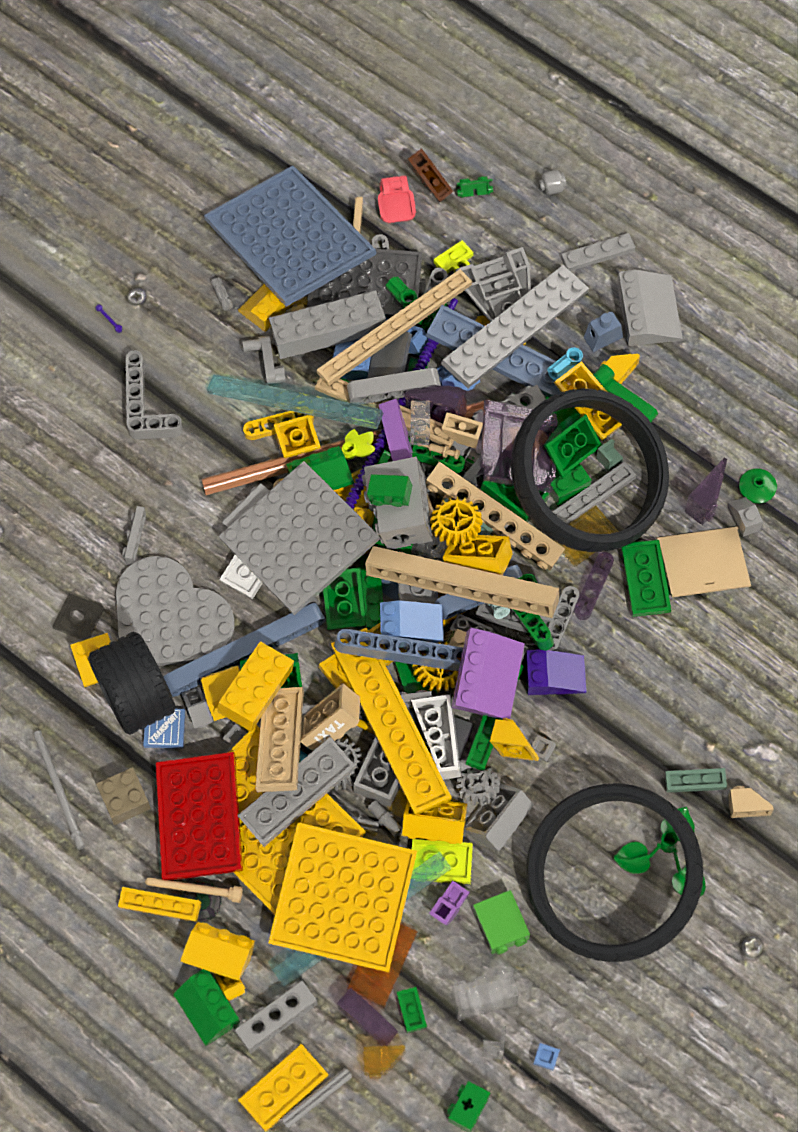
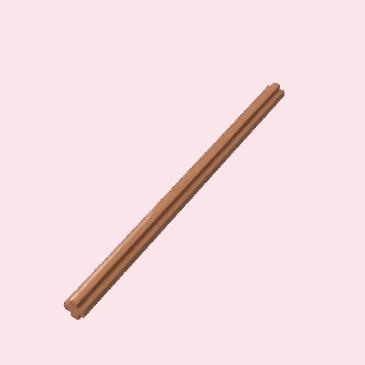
[201,399,491,495]

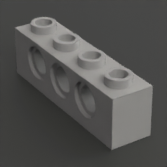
[472,385,546,441]
[235,981,318,1054]

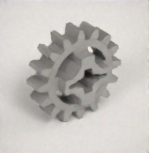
[456,768,500,806]

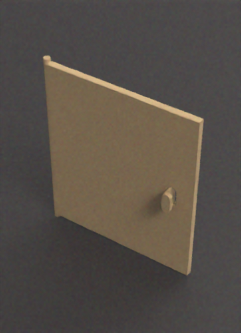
[656,526,751,598]

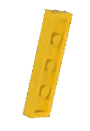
[118,887,201,922]

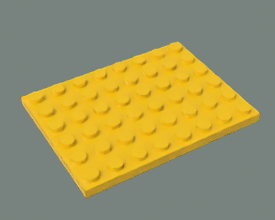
[228,725,367,914]

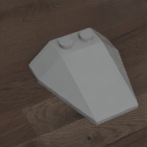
[456,247,531,322]

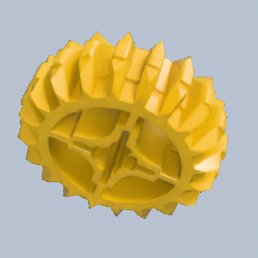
[430,496,482,547]
[412,642,461,692]

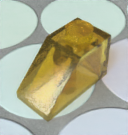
[364,1045,406,1079]

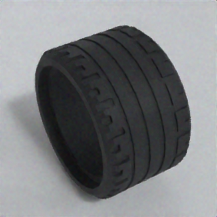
[88,632,176,735]

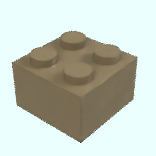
[96,767,151,825]

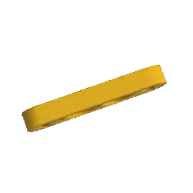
[243,407,314,440]

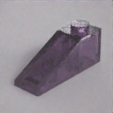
[337,988,398,1048]

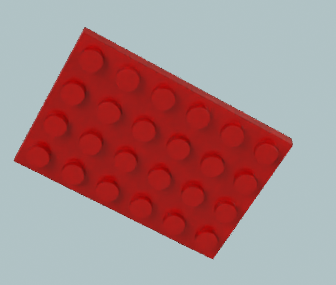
[156,752,243,880]

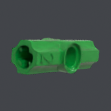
[385,276,432,325]

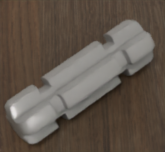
[211,278,233,311]

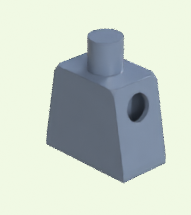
[584,312,623,352]

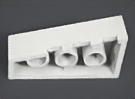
[411,695,461,779]

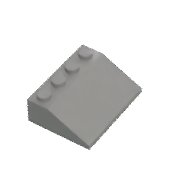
[617,270,683,346]

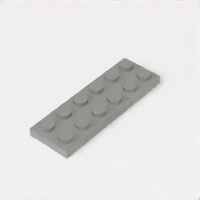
[238,737,357,847]

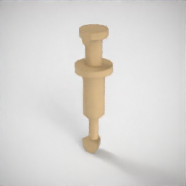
[417,440,460,459]

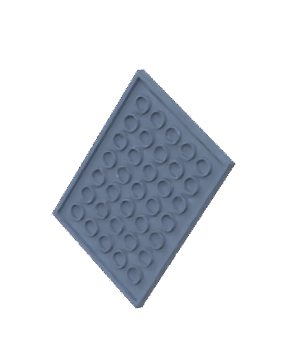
[204,166,376,307]

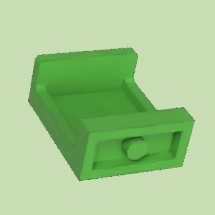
[473,890,530,955]

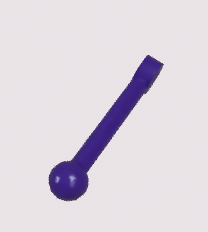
[95,304,123,333]

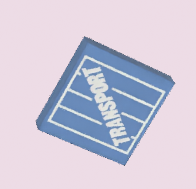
[143,709,186,748]

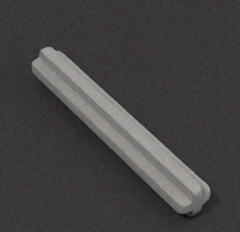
[281,1068,352,1128]

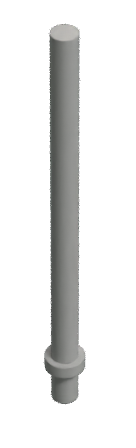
[33,730,85,850]

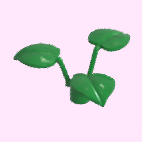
[614,807,706,897]

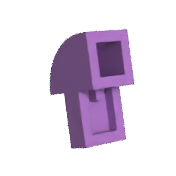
[429,881,470,926]

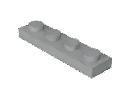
[561,233,635,271]
[476,603,556,638]

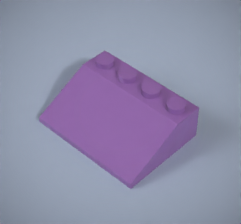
[452,628,524,719]

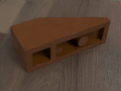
[405,148,454,202]

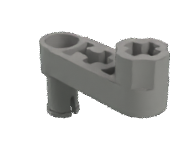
[242,336,286,385]

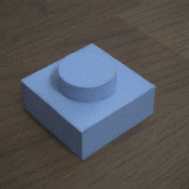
[533,1043,560,1071]

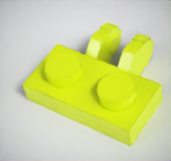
[434,240,473,273]

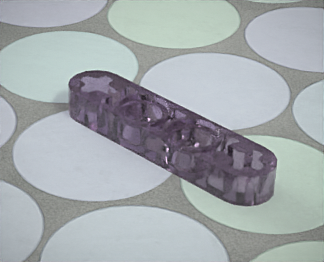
[574,552,614,620]

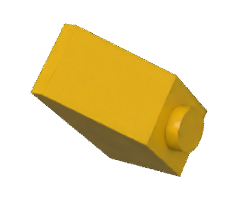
[600,353,640,384]

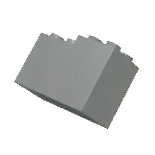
[362,457,433,550]

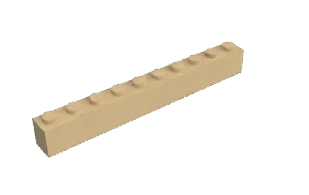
[365,546,559,618]

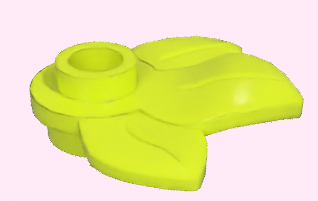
[342,429,375,459]

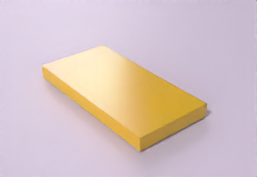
[238,1044,329,1132]

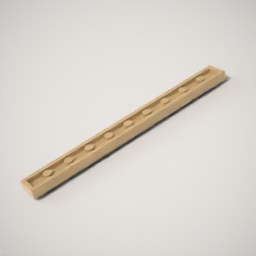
[317,269,472,386]

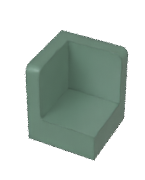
[596,439,623,472]

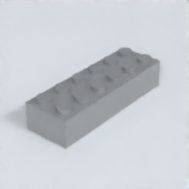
[269,290,386,359]

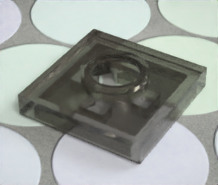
[52,593,104,640]

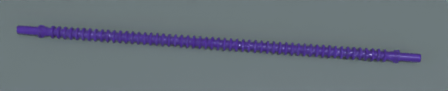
[345,298,458,509]

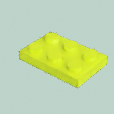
[410,839,473,884]

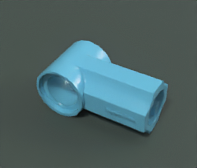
[547,347,583,380]

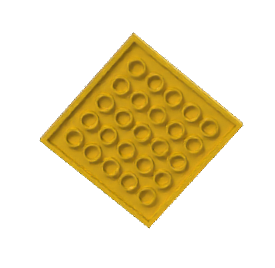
[268,823,417,972]

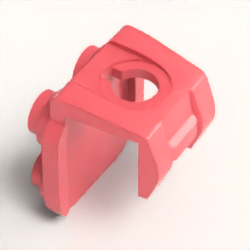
[378,176,416,223]

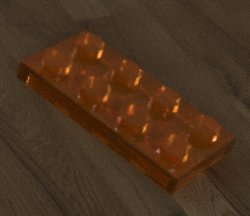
[347,924,418,1007]

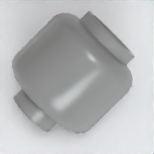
[539,169,566,195]

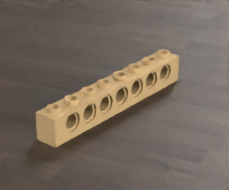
[426,462,565,571]

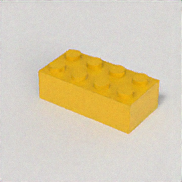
[217,641,294,732]

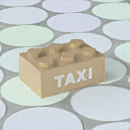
[300,684,360,751]

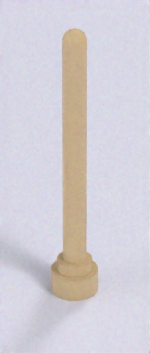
[145,877,243,903]

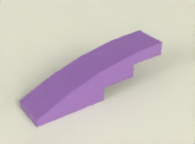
[379,399,413,461]

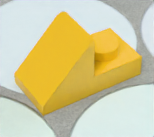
[213,973,245,1001]

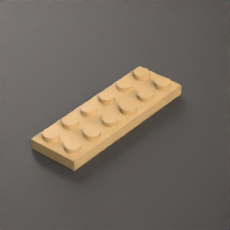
[256,687,304,792]

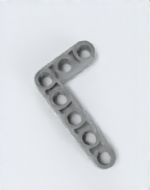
[126,350,183,440]
[347,368,442,410]

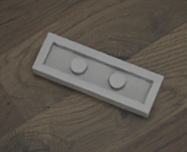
[122,506,146,566]

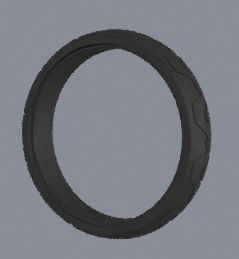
[511,388,669,552]
[526,783,703,962]

